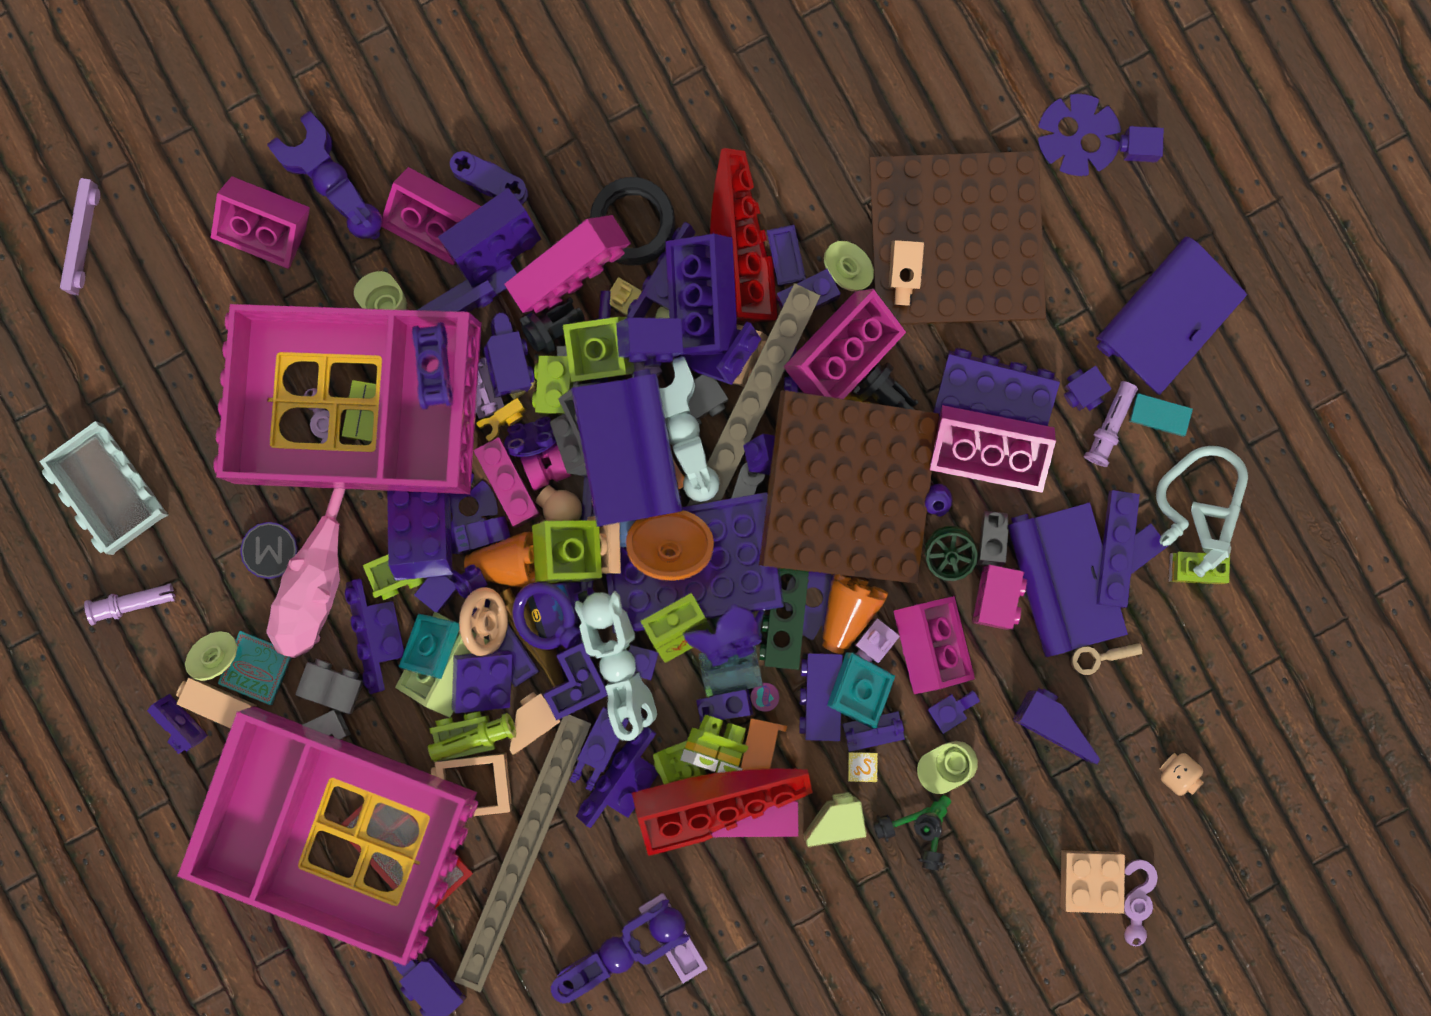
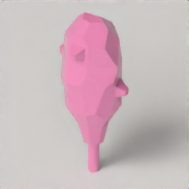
[266,488,345,658]

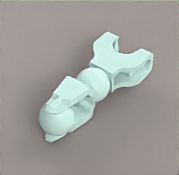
[632,356,720,502]
[575,591,657,741]

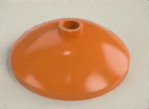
[626,510,714,580]

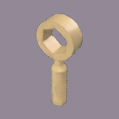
[1071,643,1142,675]

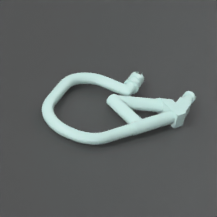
[1156,446,1248,578]

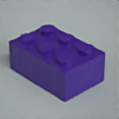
[438,188,541,288]
[387,491,453,581]

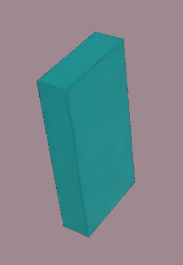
[1129,393,1193,437]

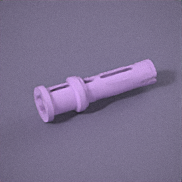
[1084,381,1138,467]
[84,583,175,626]

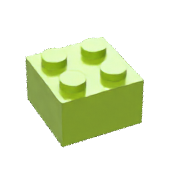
[563,317,635,382]
[532,520,602,583]

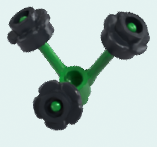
[872,795,951,871]

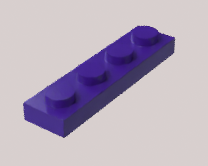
[1096,490,1140,608]

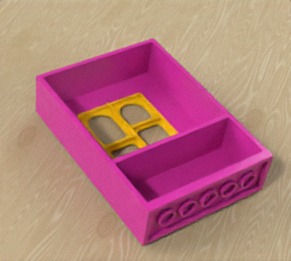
[214,304,481,494]
[178,706,478,966]

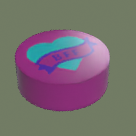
[751,683,779,712]

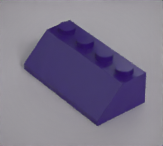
[666,234,737,356]

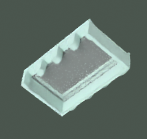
[39,421,168,555]

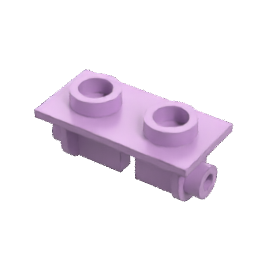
[476,358,504,419]

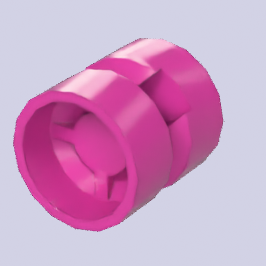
[520,442,571,491]

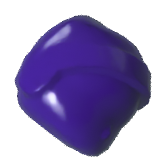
[925,484,952,517]

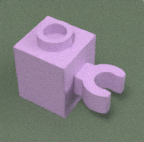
[854,618,900,663]

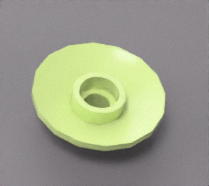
[824,241,874,291]
[185,631,238,681]

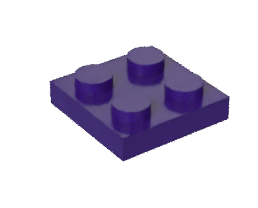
[452,650,512,713]

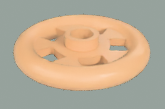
[459,587,508,656]

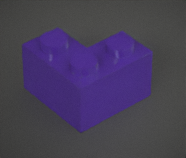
[616,318,683,367]
[543,641,608,721]

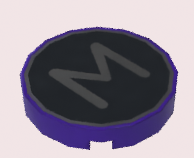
[240,522,299,579]

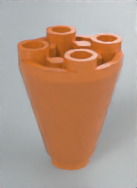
[464,532,535,588]
[822,574,888,654]

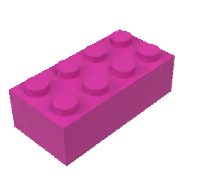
[504,215,631,313]
[783,289,906,399]
[930,405,1056,492]

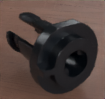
[519,297,585,354]
[853,362,919,410]

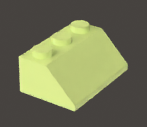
[395,612,489,717]
[803,792,866,847]

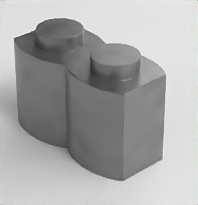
[295,659,363,714]

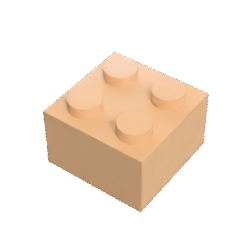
[1060,850,1125,913]

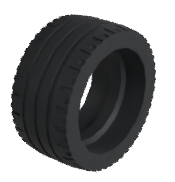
[590,177,675,266]

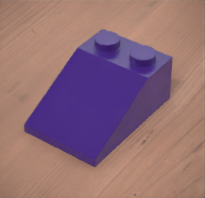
[1013,688,1100,764]

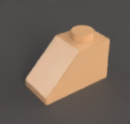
[510,692,562,755]

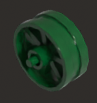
[925,526,978,581]

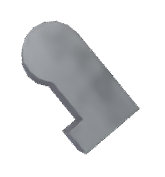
[731,462,765,499]
[976,511,1008,567]
[303,709,351,739]

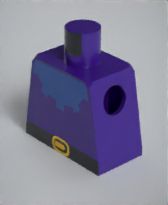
[528,582,595,638]

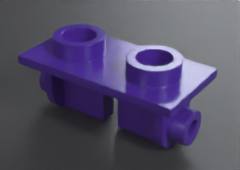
[452,565,490,616]
[843,711,905,752]

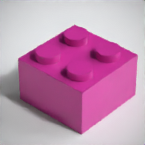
[972,565,1027,630]

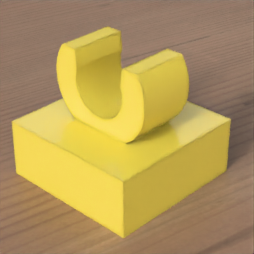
[610,277,642,316]

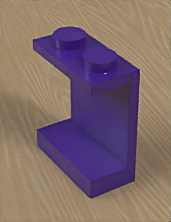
[673,322,761,385]

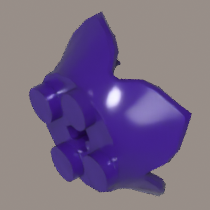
[683,604,765,666]

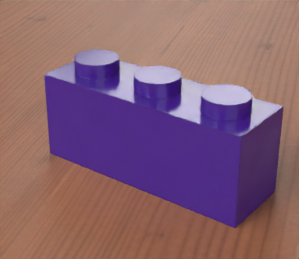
[799,653,842,741]

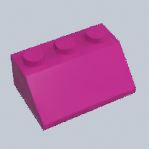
[381,167,481,265]
[211,176,310,269]
[894,596,975,694]

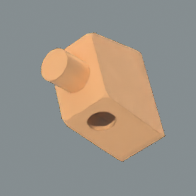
[889,241,924,306]

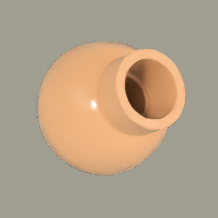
[536,485,582,521]

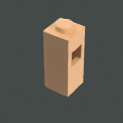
[176,678,257,728]

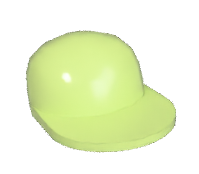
[354,271,407,310]
[917,741,978,794]

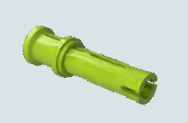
[428,713,516,762]

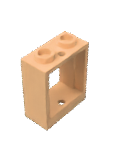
[431,752,513,816]

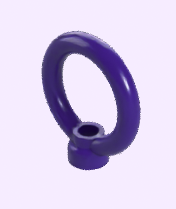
[512,582,581,650]

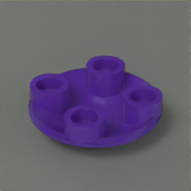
[504,417,556,457]

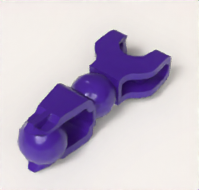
[267,111,382,239]
[551,899,691,1003]

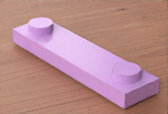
[60,178,100,295]

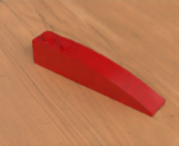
[710,148,777,324]
[632,768,813,856]

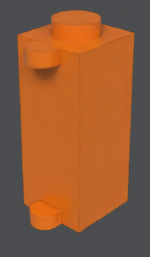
[740,718,787,770]

